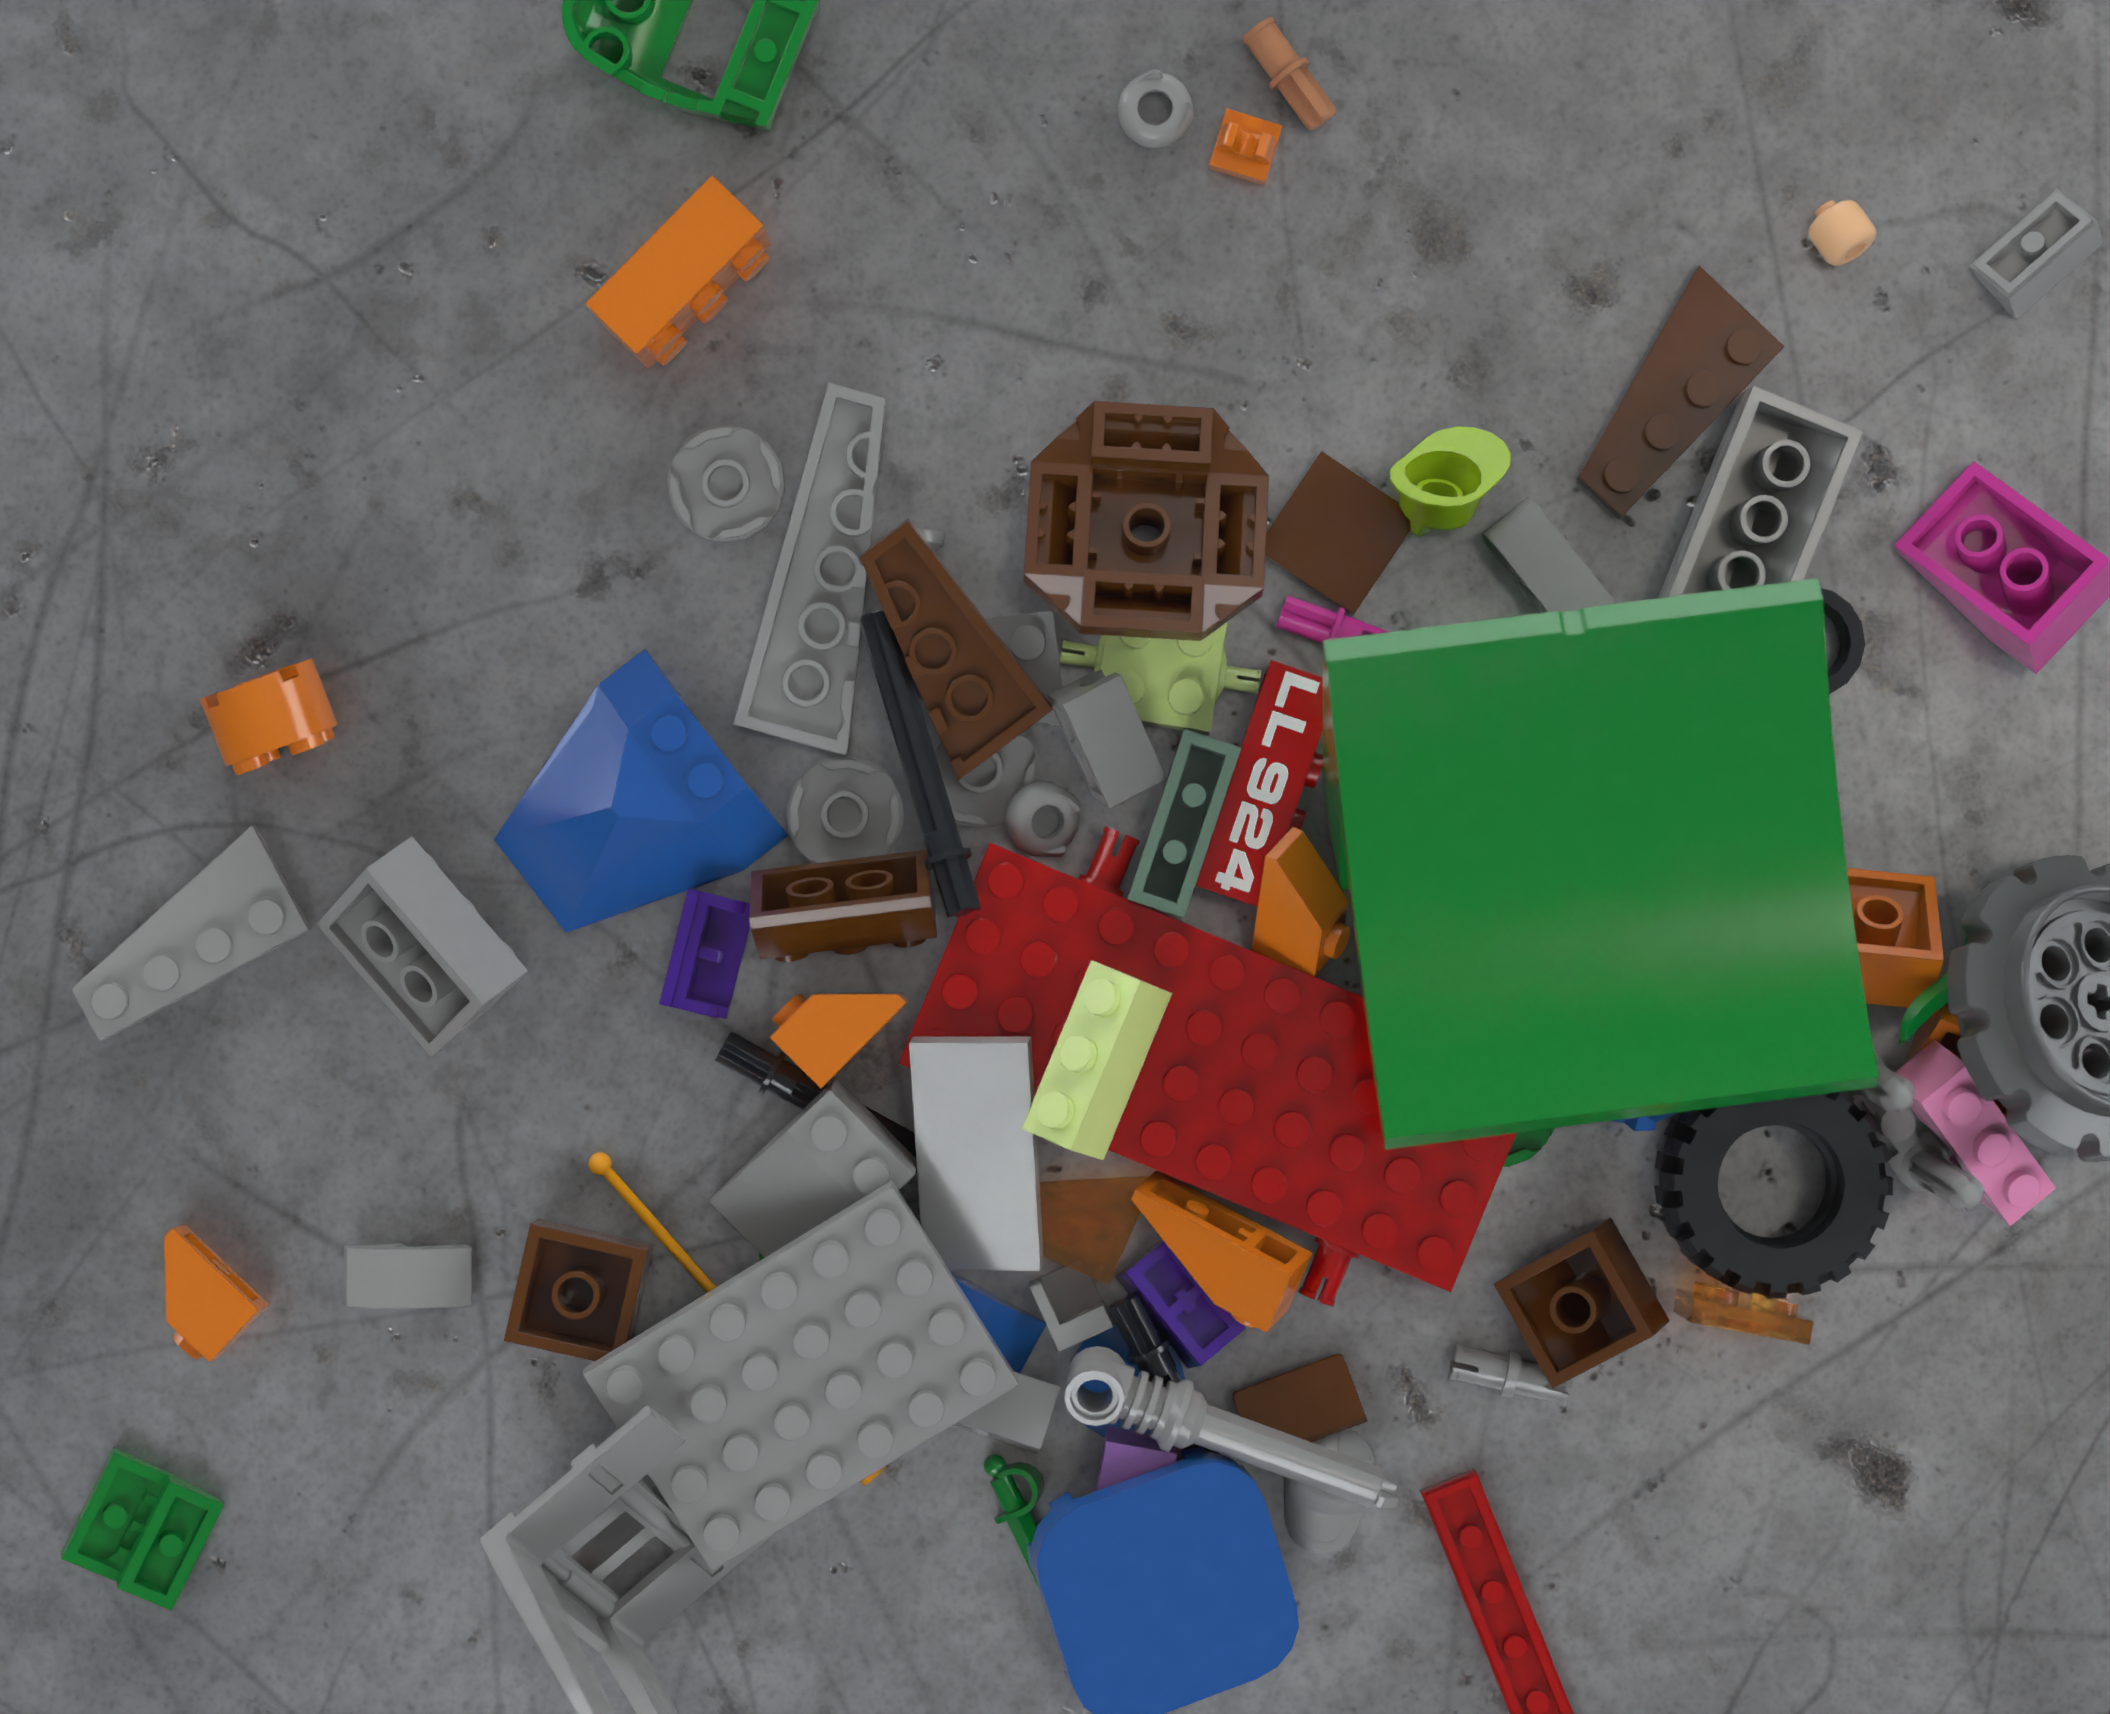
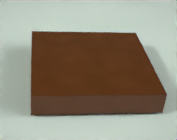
[1265,451,1411,616]

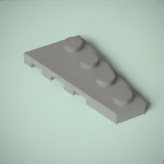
[71,825,311,1041]

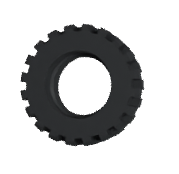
[1654,1091,1893,1298]

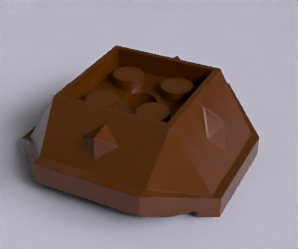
[1023,401,1269,641]

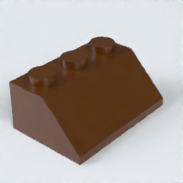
[749,850,937,962]

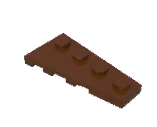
[1577,266,1785,519]
[860,518,1053,781]

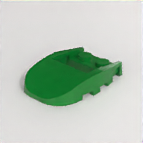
[562,0,821,131]

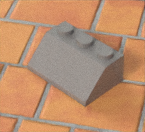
[316,837,528,1058]

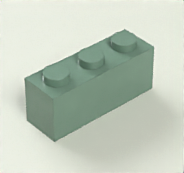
[1127,729,1241,918]

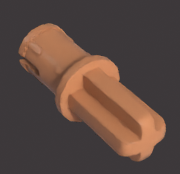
[1242,17,1336,130]

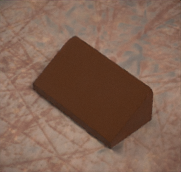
[1232,1353,1367,1442]

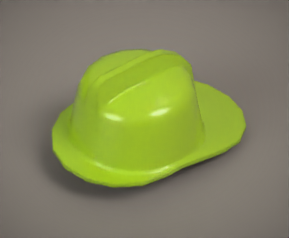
[1390,426,1511,537]

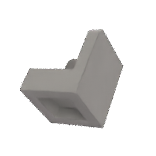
[1029,1259,1113,1352]

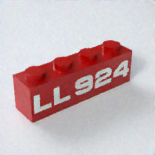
[1195,660,1323,908]

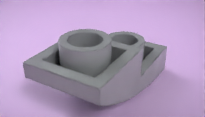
[344,1243,472,1308]

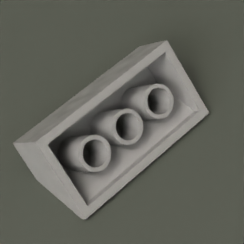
[1658,385,1864,598]

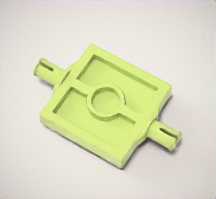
[1060,622,1261,735]

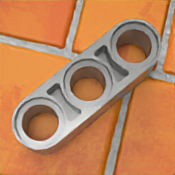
[1481,497,1617,613]

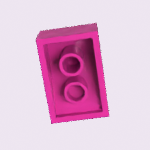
[1894,461,2110,674]

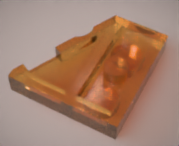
[1040,1176,1148,1286]

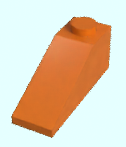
[1131,1170,1312,1333]

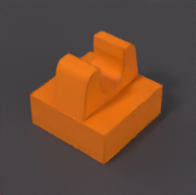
[1208,108,1283,185]

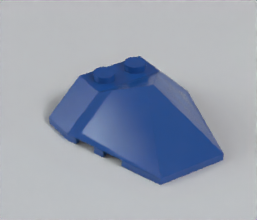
[494,649,789,933]

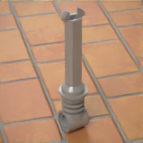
[1064,1346,1399,1509]

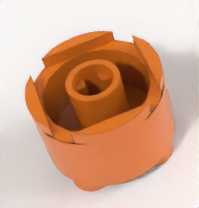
[200,658,338,776]

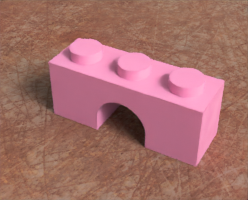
[1895,1040,2056,1226]

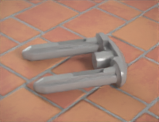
[1845,1052,1984,1211]

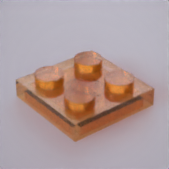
[1673,1281,1814,1345]

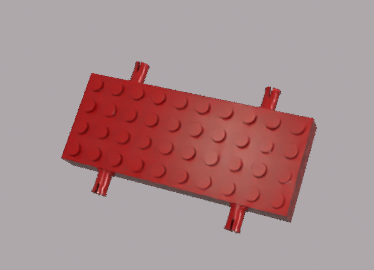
[898,826,1517,1307]

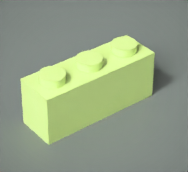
[1022,960,1172,1160]

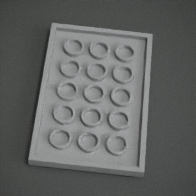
[583,1180,1019,1571]

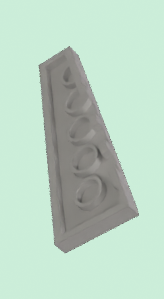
[733,382,886,756]

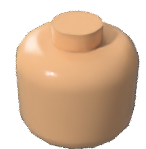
[1809,200,1876,266]

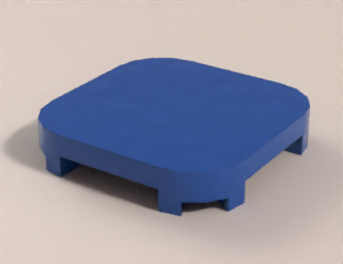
[1027,1447,1299,1714]

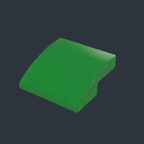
[61,1447,224,1611]

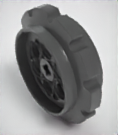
[1947,855,2110,1162]

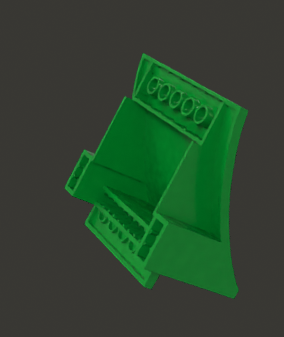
[1322,578,1879,1150]

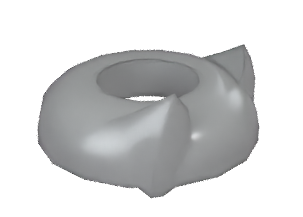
[1117,69,1195,149]
[1005,781,1080,857]

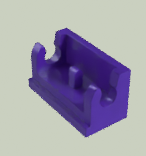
[659,888,750,1019]
[1114,1240,1246,1369]

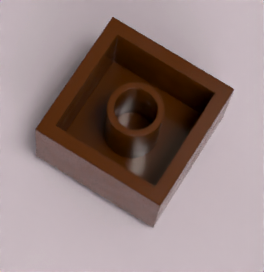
[504,1219,654,1361]

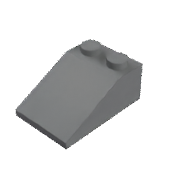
[709,1078,917,1257]

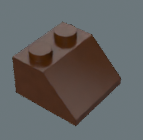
[1494,1217,1670,1389]

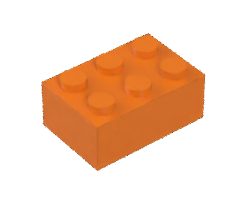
[585,175,772,370]

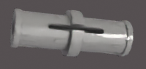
[1448,1343,1572,1406]

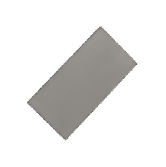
[909,1037,1044,1271]

